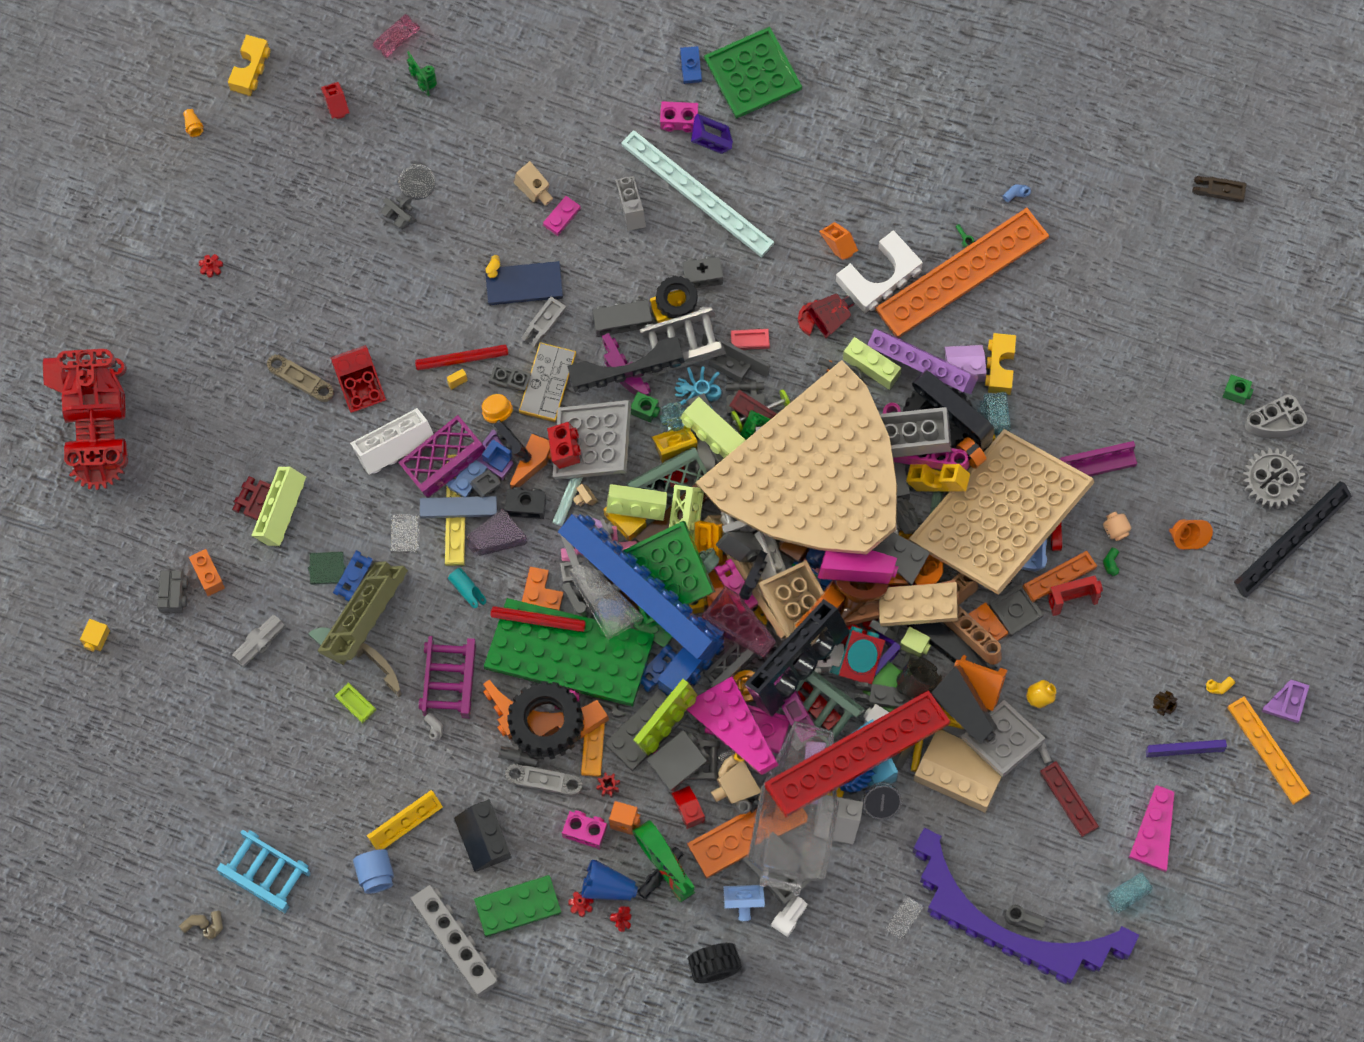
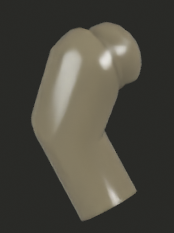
[179,915,209,933]

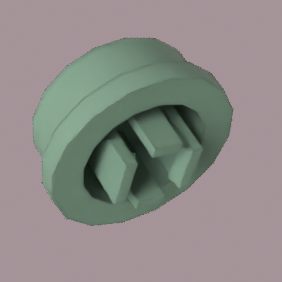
[699,548,720,574]

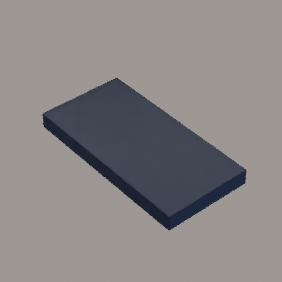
[485,261,563,305]

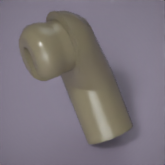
[203,911,223,939]

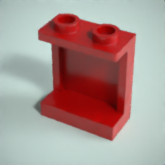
[1047,575,1103,616]

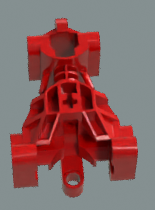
[43,349,128,490]

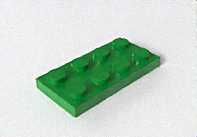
[474,875,561,937]

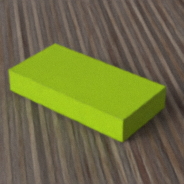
[335,683,376,724]

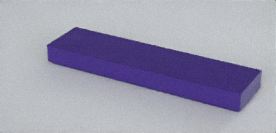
[1146,739,1227,758]

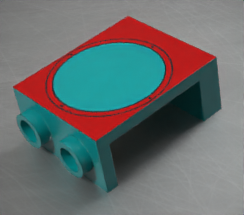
[830,626,885,685]

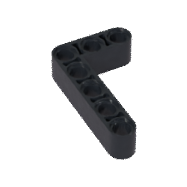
[912,370,994,452]

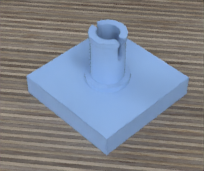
[723,885,765,921]

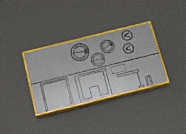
[519,342,576,422]

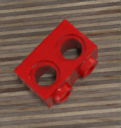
[547,422,581,469]

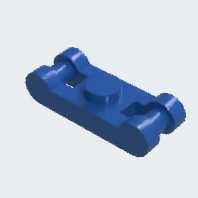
[333,550,373,602]
[641,644,678,692]

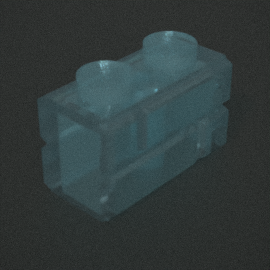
[980,392,1011,435]
[1107,872,1153,913]

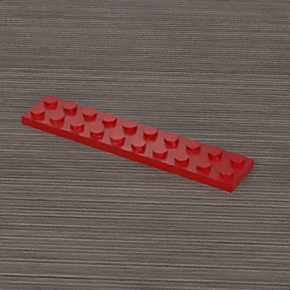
[764,690,951,817]

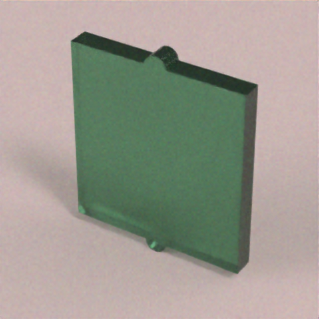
[308,552,346,584]

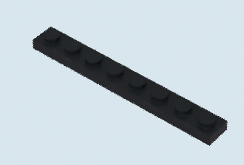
[1234,481,1353,598]

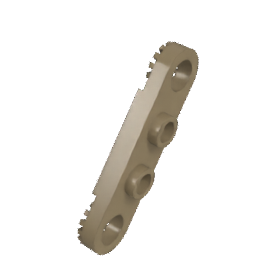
[267,354,334,402]

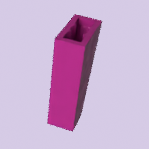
[818,550,898,584]

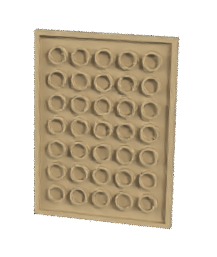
[909,429,1095,595]

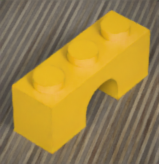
[228,34,270,96]
[985,333,1016,395]
[906,464,970,492]

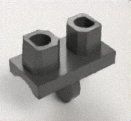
[381,196,416,229]

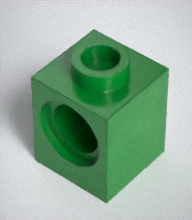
[1223,374,1254,405]
[631,392,661,423]

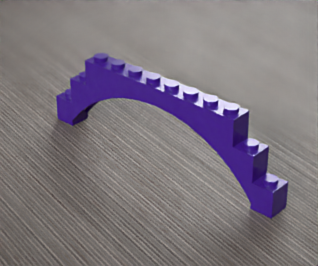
[913,828,1139,984]

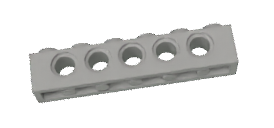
[410,885,498,998]

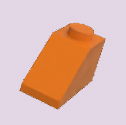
[819,222,858,260]

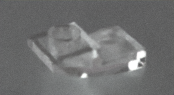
[885,896,924,940]

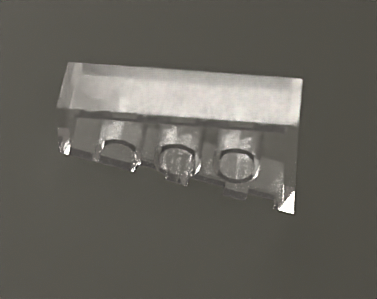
[569,560,643,640]

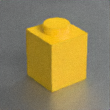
[80,619,110,652]

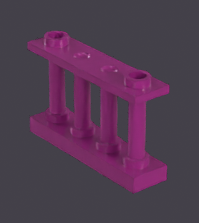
[419,636,476,719]

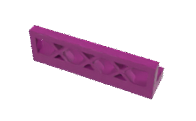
[1059,441,1137,476]

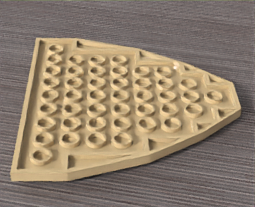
[696,360,897,554]

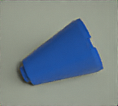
[581,859,638,900]

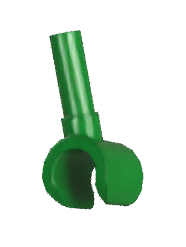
[956,224,974,248]

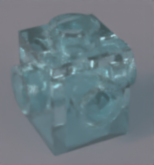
[659,401,686,431]

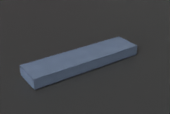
[420,496,497,518]

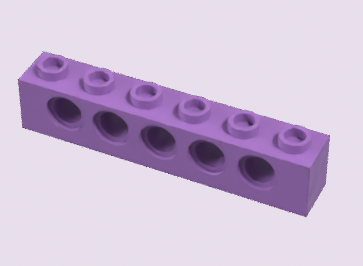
[867,329,979,394]

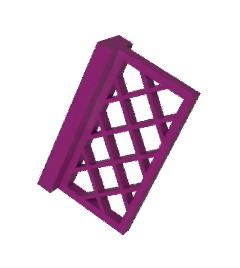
[398,415,486,498]

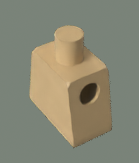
[514,161,553,206]

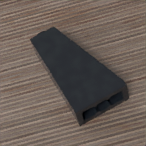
[931,665,998,744]

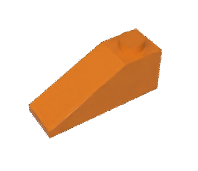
[510,434,552,489]

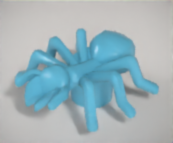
[675,366,721,408]

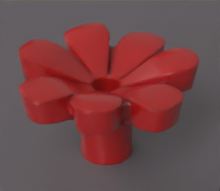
[199,254,223,278]
[568,891,594,917]
[610,906,632,932]

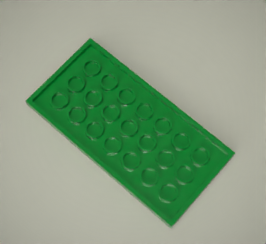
[484,598,655,706]

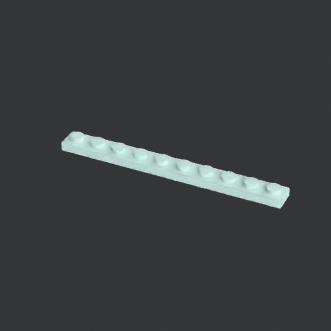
[621,130,774,258]

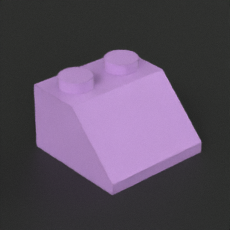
[945,345,986,382]

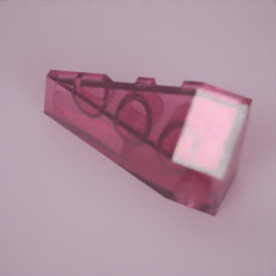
[702,586,776,658]

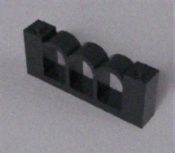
[745,599,850,717]

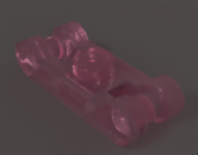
[373,14,420,58]

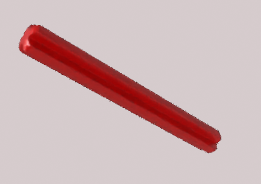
[415,344,508,371]
[491,606,586,632]

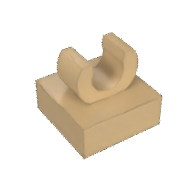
[573,484,598,506]

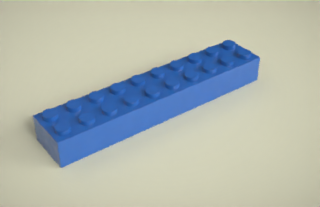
[558,514,724,660]

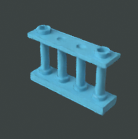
[216,830,311,913]

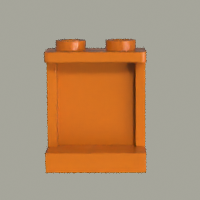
[954,655,1008,711]

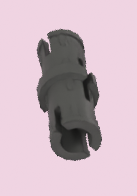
[498,746,538,768]

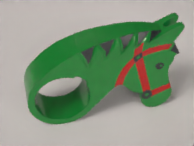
[632,820,695,903]

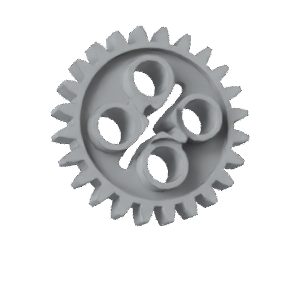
[1242,448,1306,510]

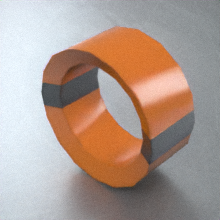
[956,437,987,469]

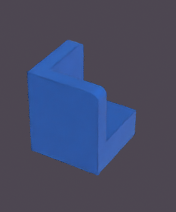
[482,440,513,472]

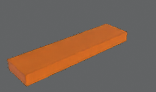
[1022,551,1097,602]

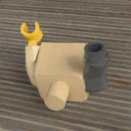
[711,753,761,814]

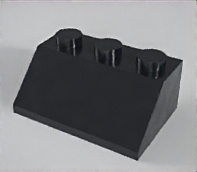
[454,799,511,872]

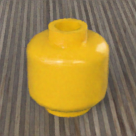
[1026,680,1056,708]

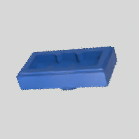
[680,46,702,84]

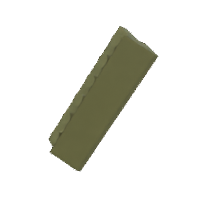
[317,561,408,665]

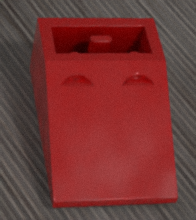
[330,345,386,413]

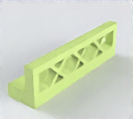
[669,485,704,543]

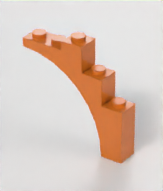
[483,680,609,742]

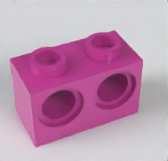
[660,101,698,133]
[562,811,607,850]

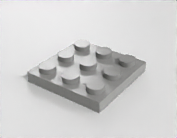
[962,700,1045,777]

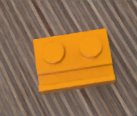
[695,521,723,563]

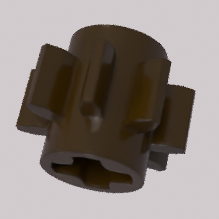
[1153,691,1178,716]

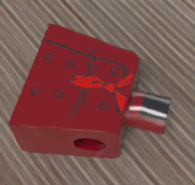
[806,293,854,338]

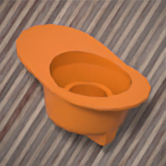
[1169,519,1213,550]
[914,555,944,585]

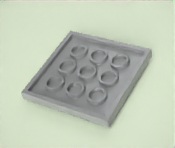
[552,400,631,480]

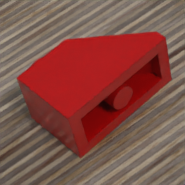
[321,82,350,119]
[671,786,705,829]

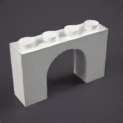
[836,230,923,314]

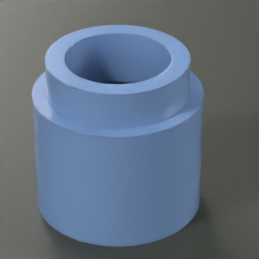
[353,849,394,894]

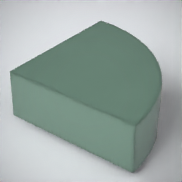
[308,628,331,646]

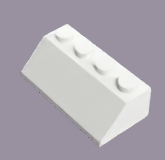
[350,408,433,475]

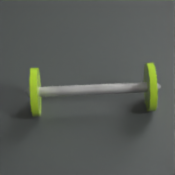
[731,389,790,432]

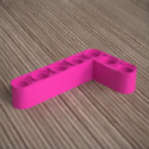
[883,403,969,470]

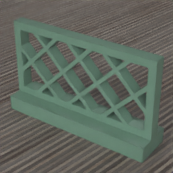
[626,447,707,524]

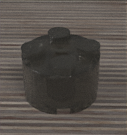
[896,657,942,699]

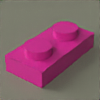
[543,196,581,236]

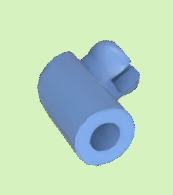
[1002,184,1031,203]

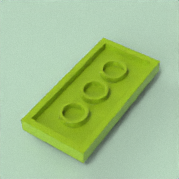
[633,679,698,756]

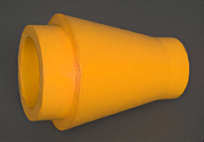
[183,109,204,137]

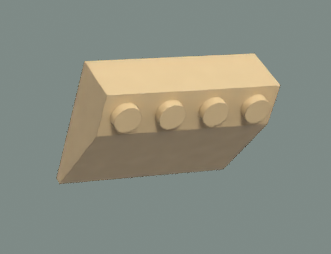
[757,561,824,645]
[914,730,1002,813]

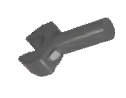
[592,697,629,718]

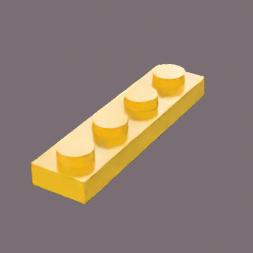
[367,790,443,850]

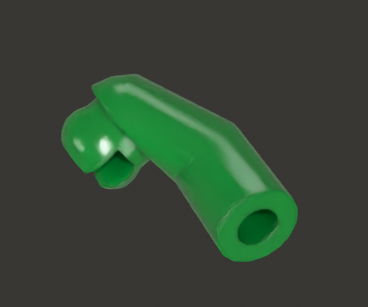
[1103,547,1119,576]

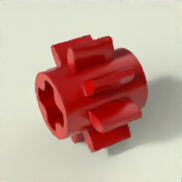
[596,772,620,798]

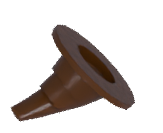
[835,580,888,620]

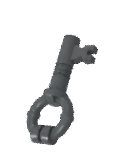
[817,357,864,381]

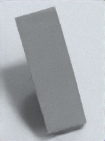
[1245,395,1307,438]

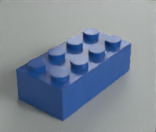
[658,620,725,697]

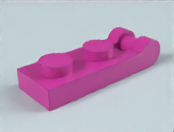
[714,559,758,615]

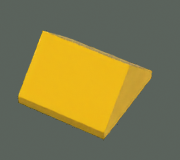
[652,425,698,463]

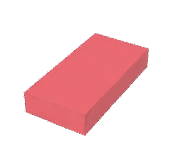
[731,329,770,350]

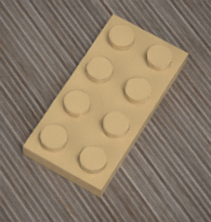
[879,582,958,627]

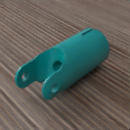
[448,567,487,608]

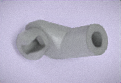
[424,713,443,741]

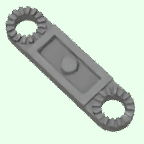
[505,764,583,796]

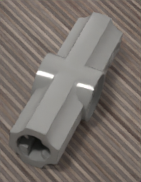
[232,615,285,667]

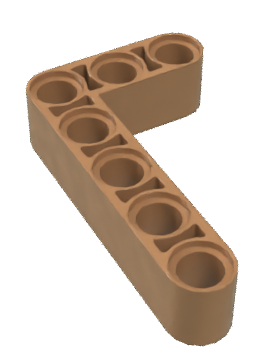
[943,573,1002,665]

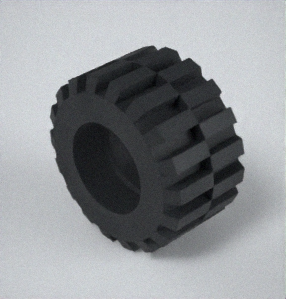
[687,943,742,983]

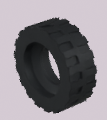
[656,276,698,319]

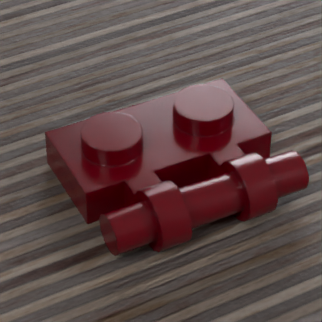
[232,476,271,521]

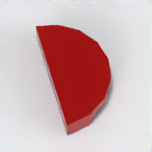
[798,300,818,336]

